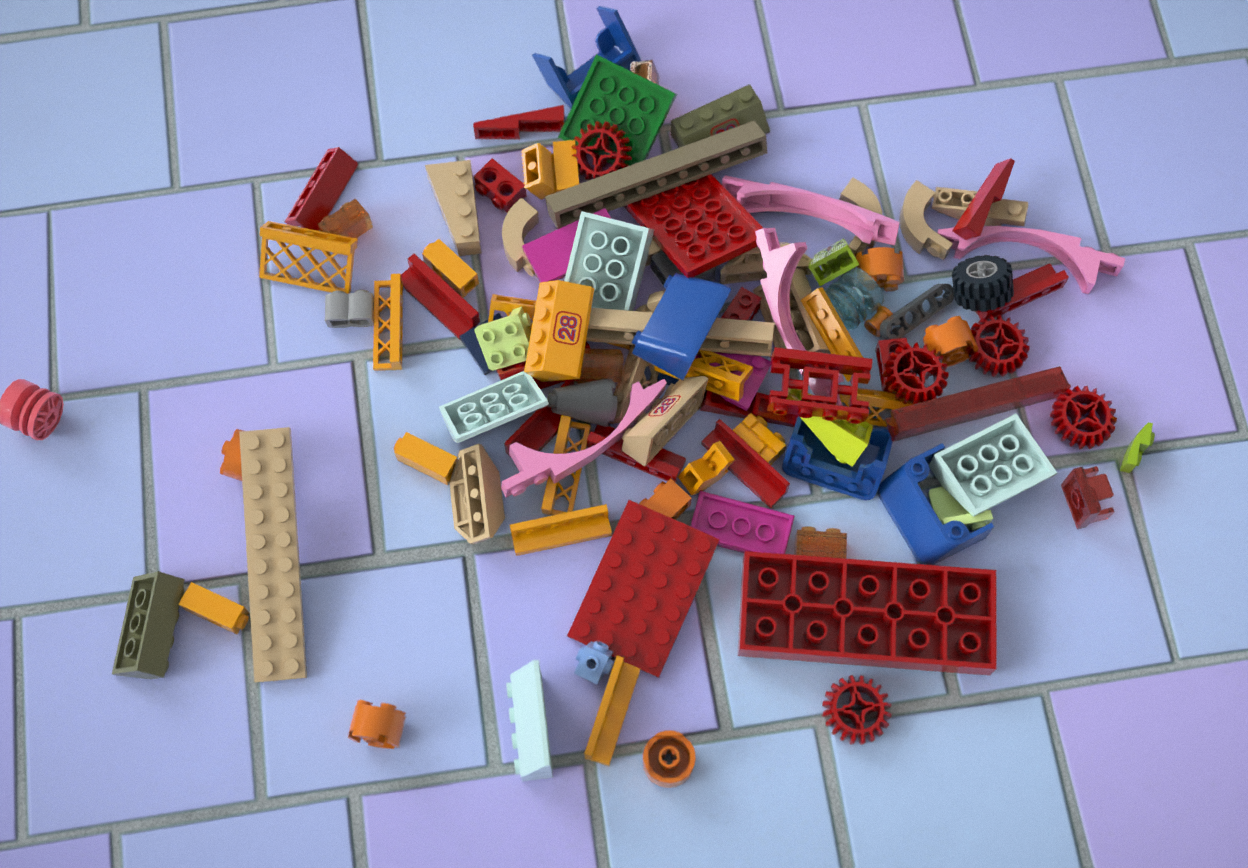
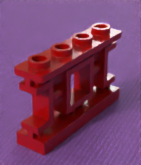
[767,347,872,424]

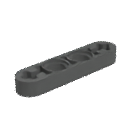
[880,284,954,340]

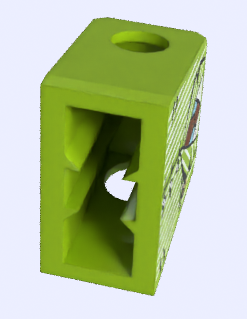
[808,239,859,286]

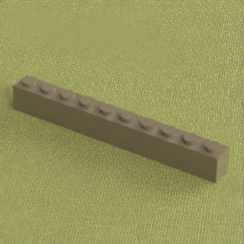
[545,121,767,229]

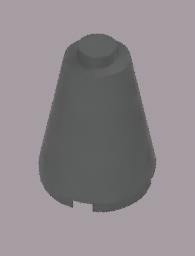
[547,379,617,427]

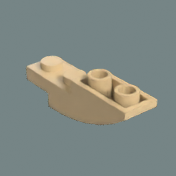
[932,187,1028,226]

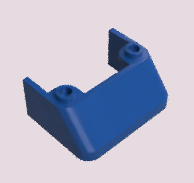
[532,6,641,108]
[878,443,994,565]

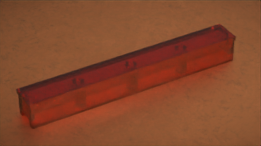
[884,366,1071,442]

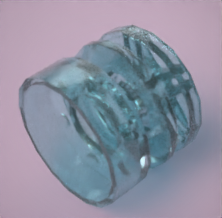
[824,267,884,330]

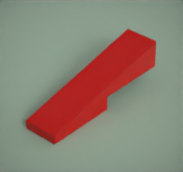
[473,105,565,139]
[952,158,1015,240]
[700,390,798,427]

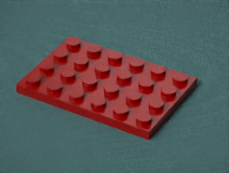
[624,174,763,278]
[567,500,720,678]

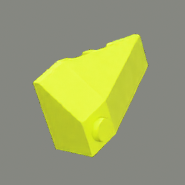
[787,388,873,467]

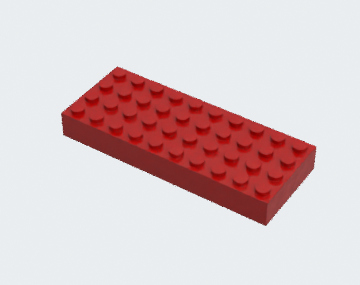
[737,551,997,676]

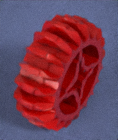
[571,121,632,180]
[966,315,1030,377]
[882,342,949,407]
[1050,385,1117,450]
[822,675,892,745]

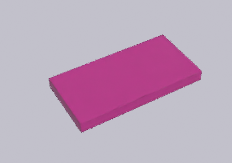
[522,208,611,283]
[691,491,795,554]

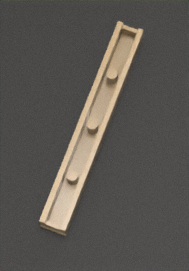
[586,308,775,357]

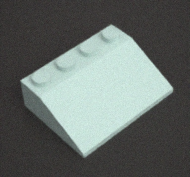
[564,211,654,311]
[439,371,549,443]
[929,414,1057,517]
[506,660,553,781]

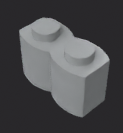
[325,290,374,328]

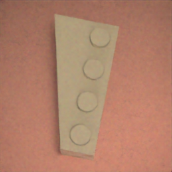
[425,160,482,256]

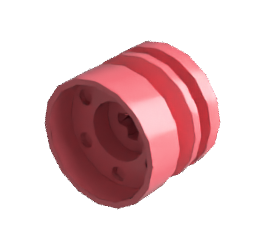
[0,379,64,440]

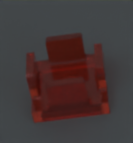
[1061,466,1114,529]

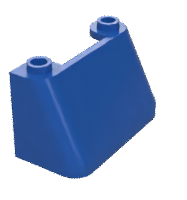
[632,273,732,380]
[782,416,895,500]

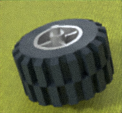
[952,255,1014,312]

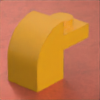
[678,441,735,495]

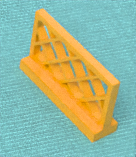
[259,221,358,294]

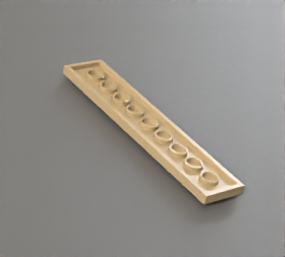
[239,427,307,683]

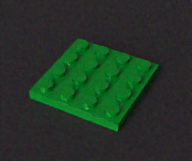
[558,54,677,169]

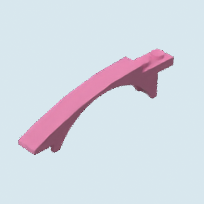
[722,175,900,246]
[937,226,1125,294]
[755,228,844,406]
[501,379,667,497]

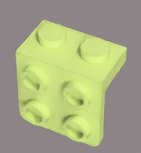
[475,307,531,371]
[928,487,993,532]

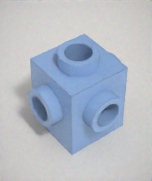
[574,641,614,684]

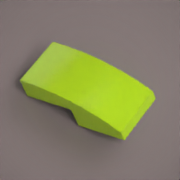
[1120,422,1155,473]

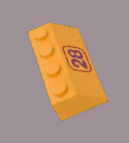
[524,280,594,382]

